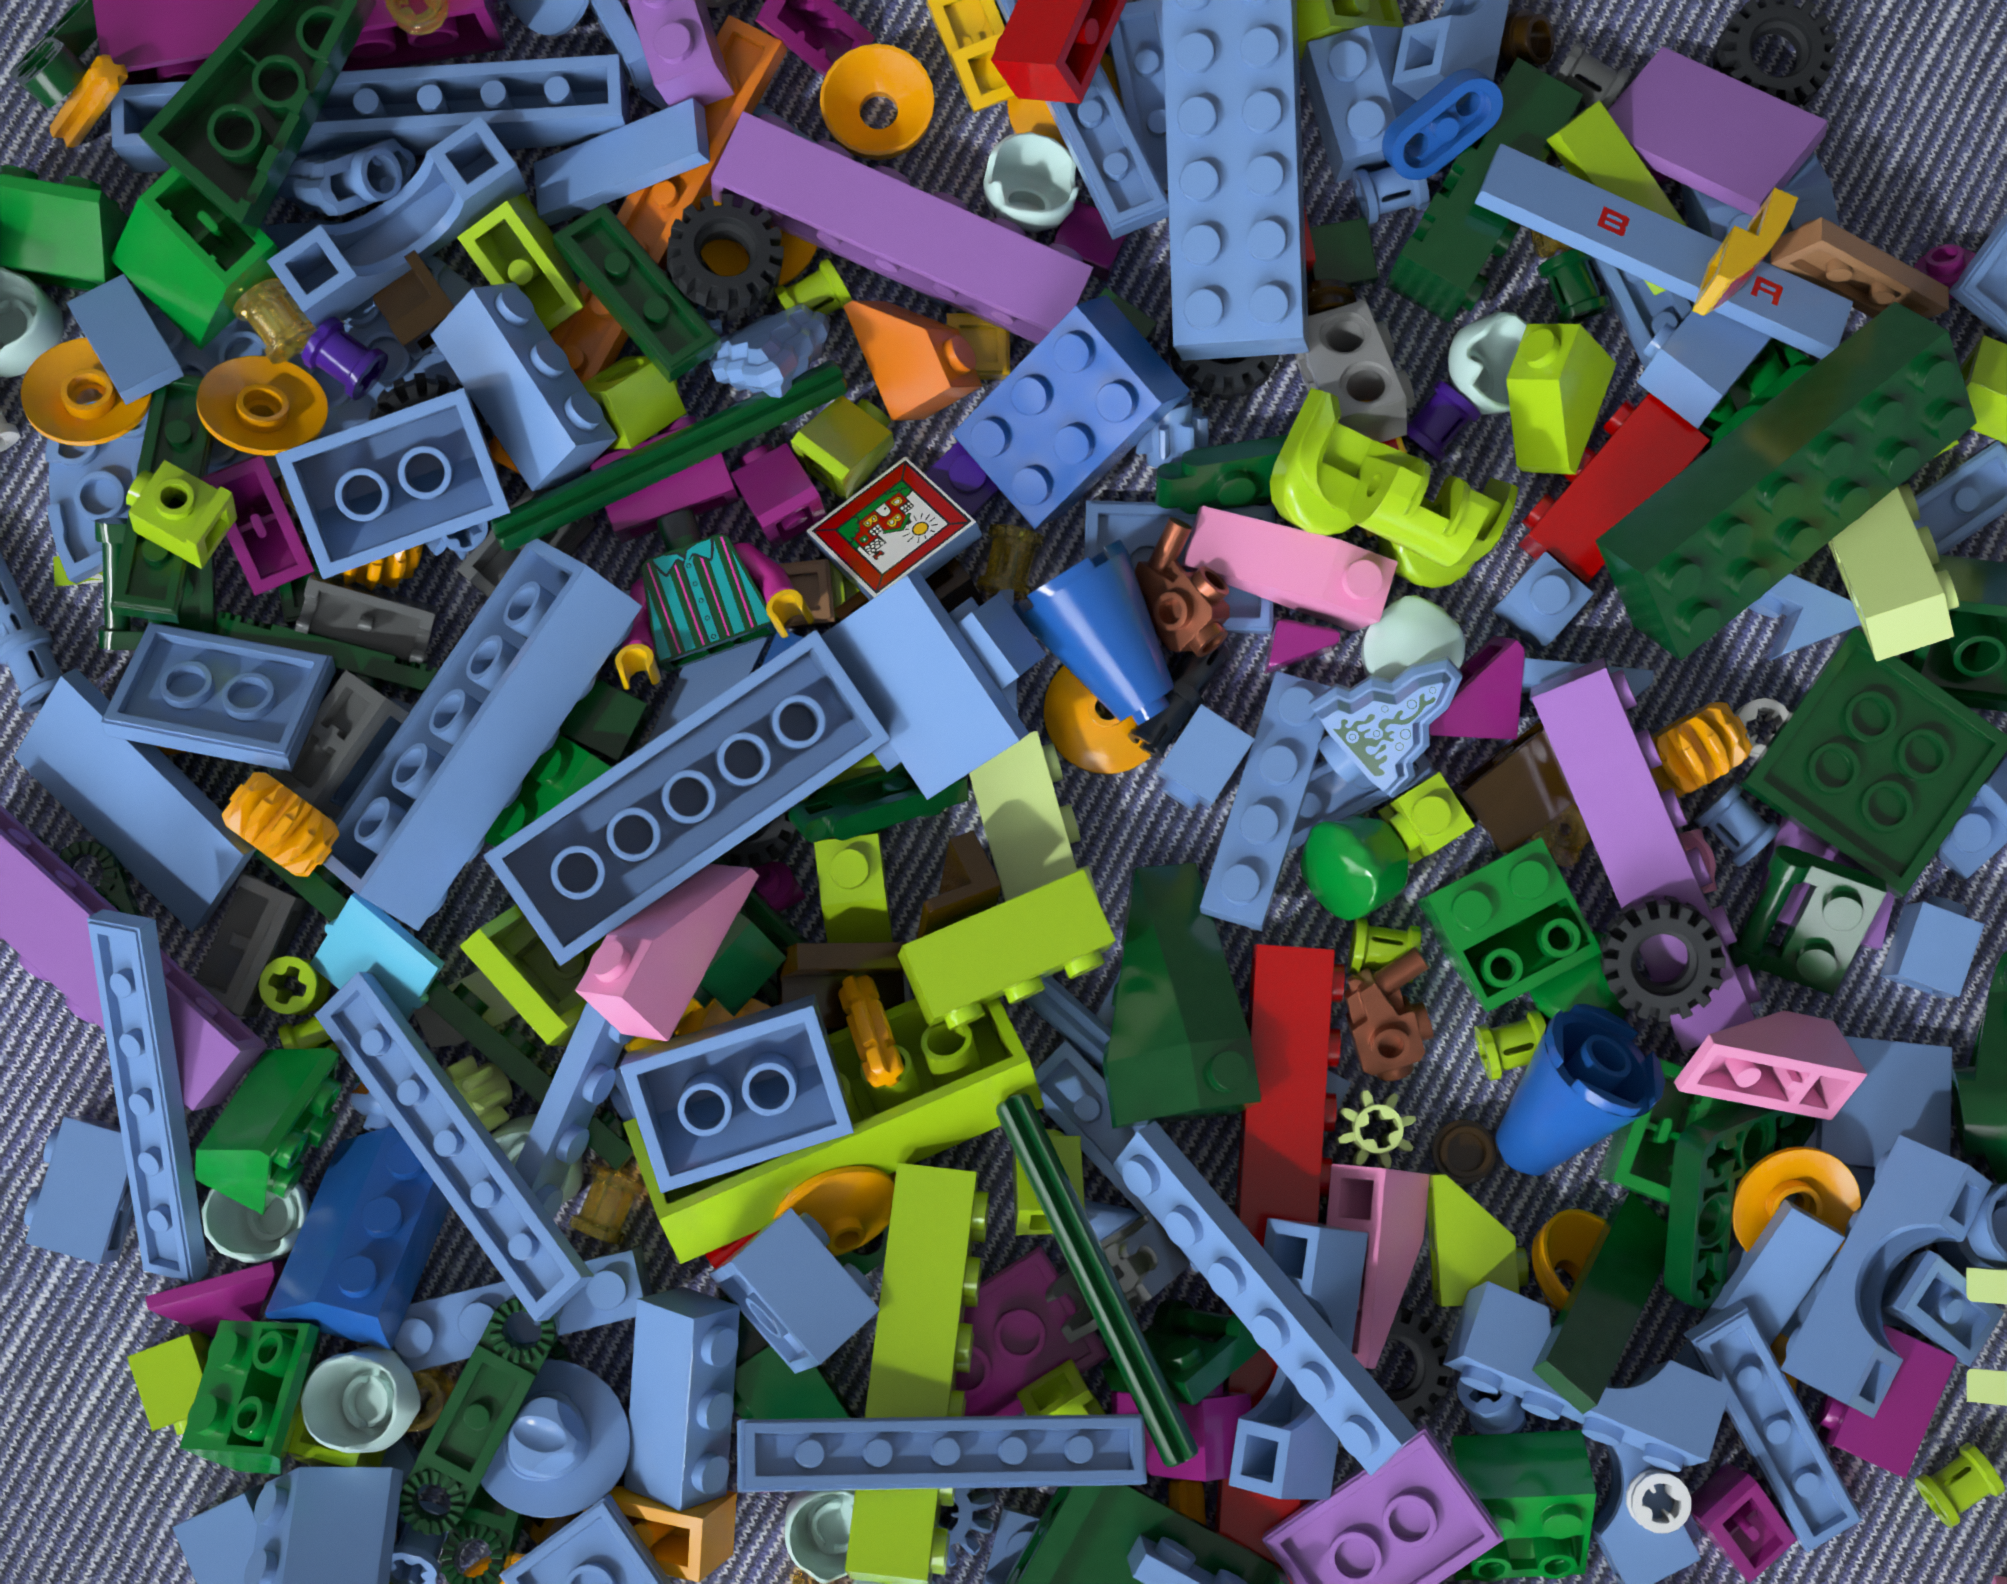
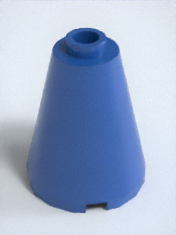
[1012,539,1175,726]
[1496,1004,1665,1176]

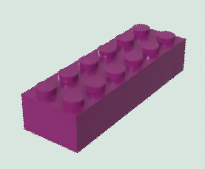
[92,0,506,85]

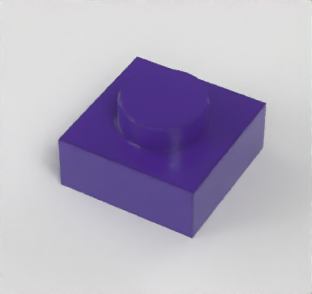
[924,441,1001,518]

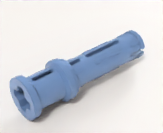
[0,551,62,712]

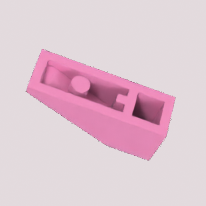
[1181,506,1398,632]
[575,864,759,1041]
[1674,1010,1868,1120]
[1326,1164,1430,1369]

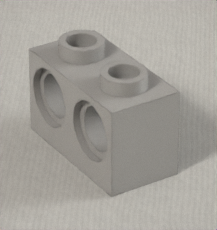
[1295,299,1415,443]

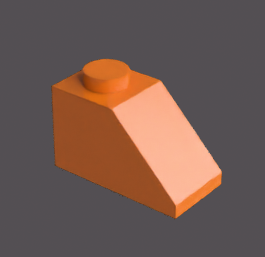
[843,300,982,421]

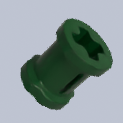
[1537,249,1612,324]

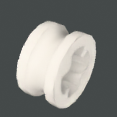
[1734,698,1789,758]
[1626,1469,1691,1534]

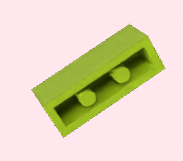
[898,869,1116,1030]

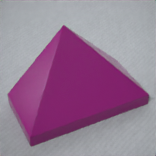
[755,0,875,77]
[1429,635,1525,740]
[145,1258,287,1337]

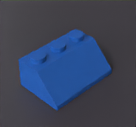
[265,1126,450,1351]

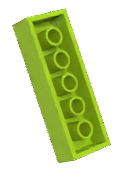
[623,998,1045,1264]
[845,1163,990,1584]

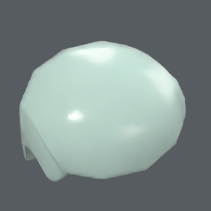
[983,132,1079,233]
[1448,312,1527,414]
[201,1181,310,1264]

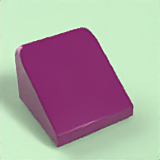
[1053,200,1128,282]
[1264,619,1341,674]

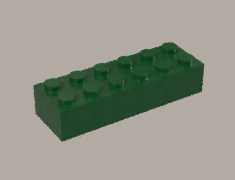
[1595,301,1977,661]

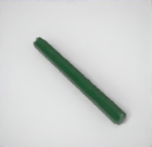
[490,360,848,551]
[996,1092,1198,1467]

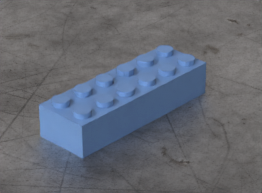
[1162,0,1309,361]
[322,538,643,931]
[483,630,891,966]

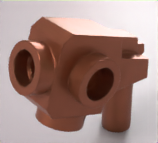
[1134,517,1230,657]
[1344,946,1434,1081]

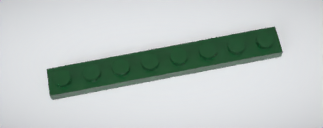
[253,849,635,1172]

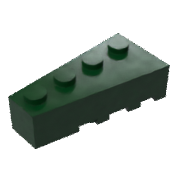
[139,0,376,238]
[1384,57,1584,323]

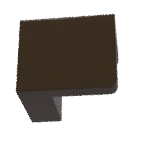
[373,249,455,361]

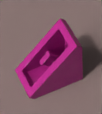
[201,455,314,596]
[1690,1462,1797,1584]

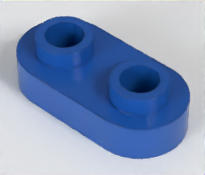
[1382,68,1503,180]

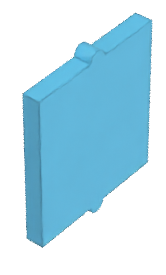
[310,893,445,1021]

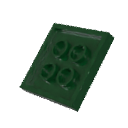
[1739,628,2007,898]

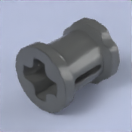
[1555,40,1632,111]

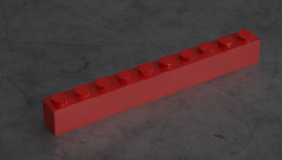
[1214,944,1345,1584]

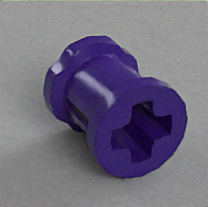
[302,317,388,401]
[1404,379,1481,463]

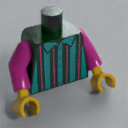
[615,509,814,690]

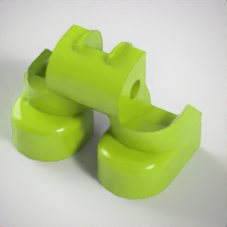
[1270,388,1519,588]

